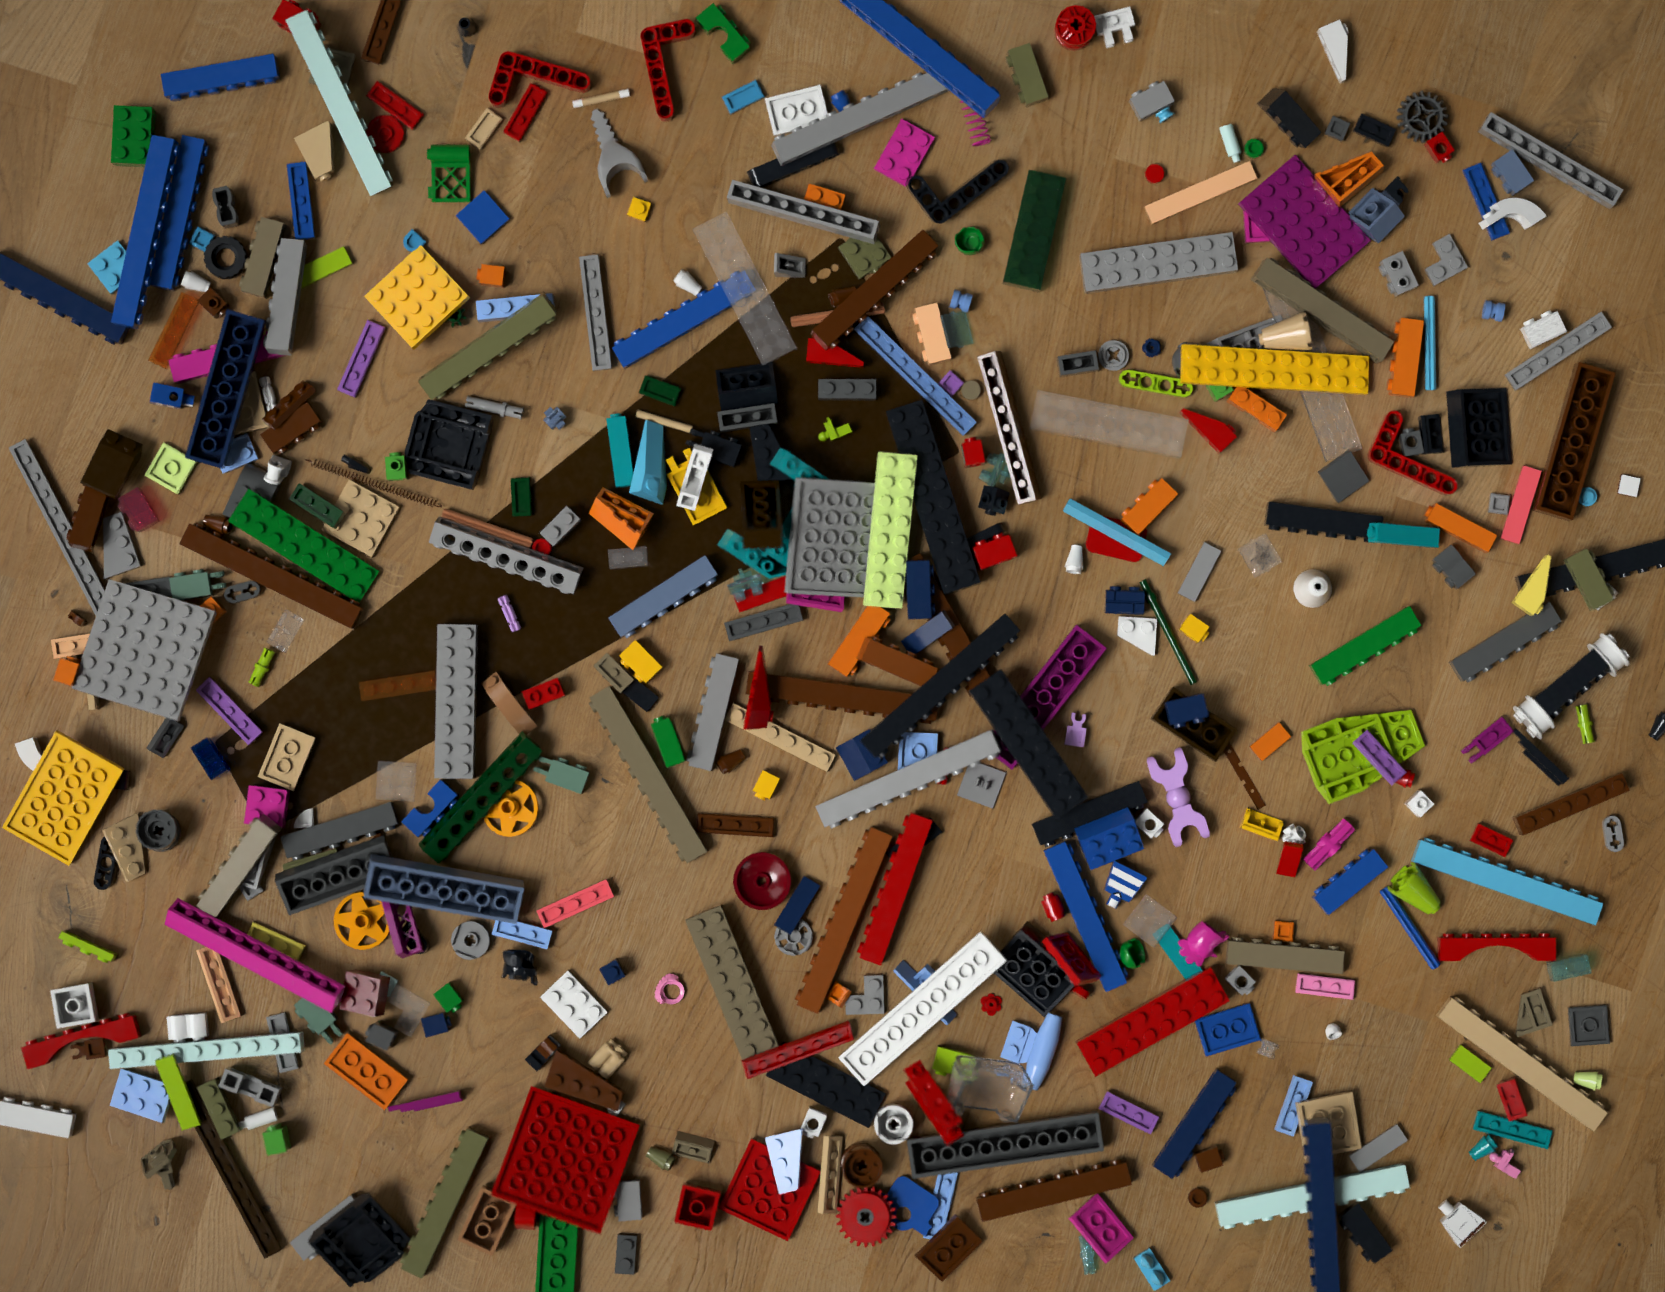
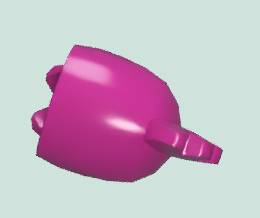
[1178,920,1229,966]

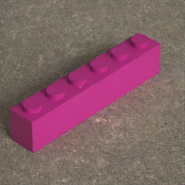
[168,331,287,384]

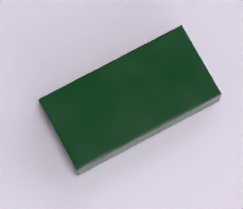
[639,375,681,407]
[511,477,532,517]

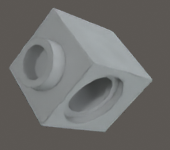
[1224,965,1256,995]

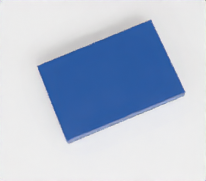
[1195,1003,1261,1057]

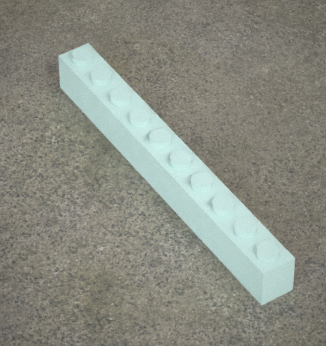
[286,10,393,196]
[108,1031,305,1069]
[1214,1163,1410,1229]

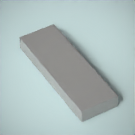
[1178,542,1221,602]
[266,1012,299,1073]
[1349,1124,1408,1172]

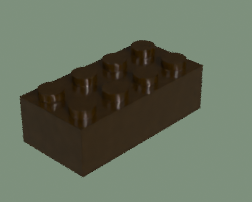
[740,480,782,549]
[1150,687,1237,762]

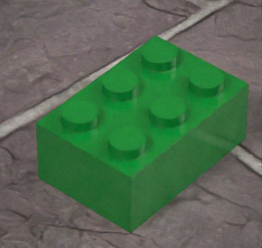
[111,105,156,167]

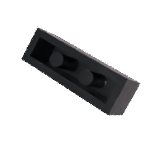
[1338,1202,1393,1264]

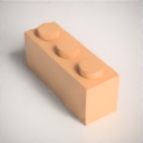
[912,303,951,366]

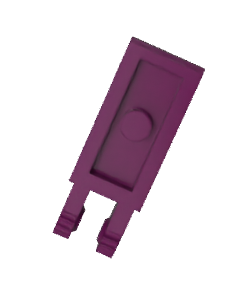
[1461,716,1513,764]

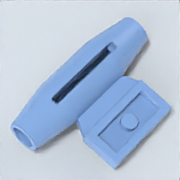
[1000,1013,1062,1091]

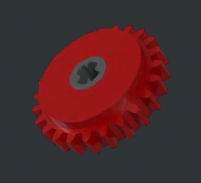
[835,1186,897,1247]

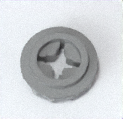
[1098,340,1129,371]

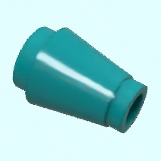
[1469,1135,1498,1161]

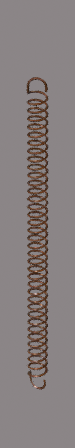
[305,459,442,507]

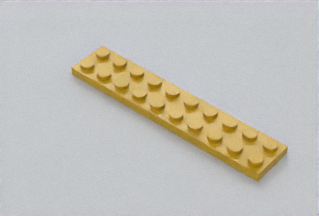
[1180,344,1369,395]

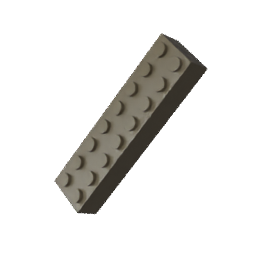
[685,905,779,1060]

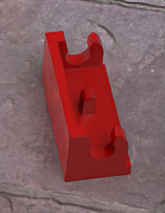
[1496,1076,1528,1121]

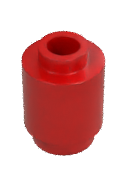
[1040,892,1065,922]

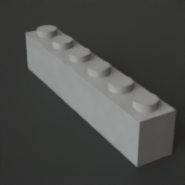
[263,238,307,356]
[686,654,739,771]

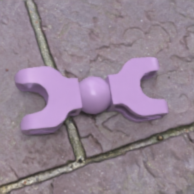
[1147,747,1210,848]

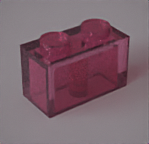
[118,487,160,533]

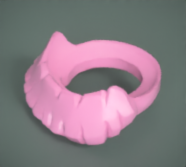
[655,973,684,1004]

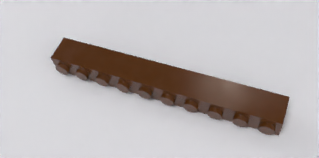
[179,522,363,629]
[745,671,938,724]

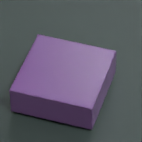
[938,370,964,397]

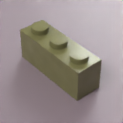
[1005,43,1048,107]
[1563,548,1614,611]
[197,1077,242,1140]

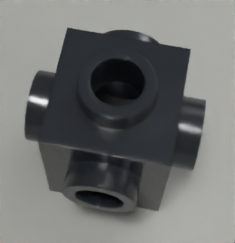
[978,485,1010,516]

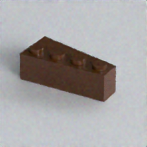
[544,1049,626,1111]

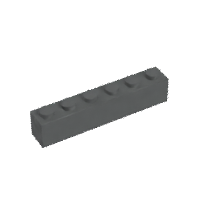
[1449,602,1561,683]
[280,802,399,861]

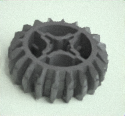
[1396,91,1449,143]

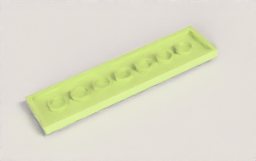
[863,452,917,609]

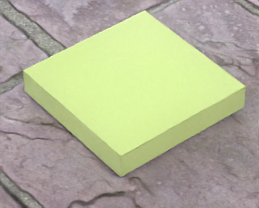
[145,442,197,495]

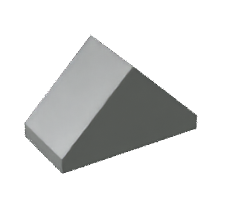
[774,253,806,278]

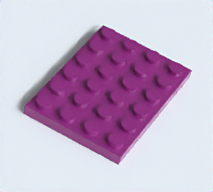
[1238,155,1371,289]

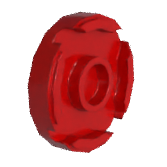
[366,115,404,154]

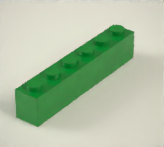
[1309,606,1422,686]

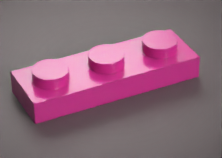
[786,593,844,612]

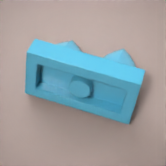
[1133,1248,1170,1291]

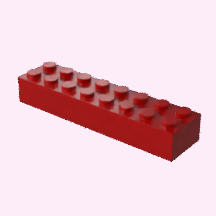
[1075,966,1230,1077]

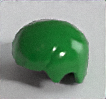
[955,227,985,256]
[1120,938,1146,969]

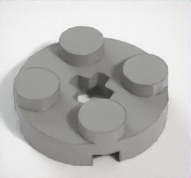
[451,921,490,960]

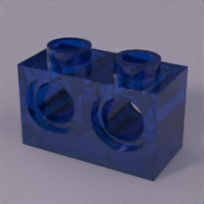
[191,737,230,780]

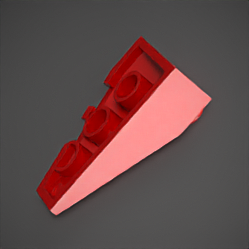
[743,645,774,730]

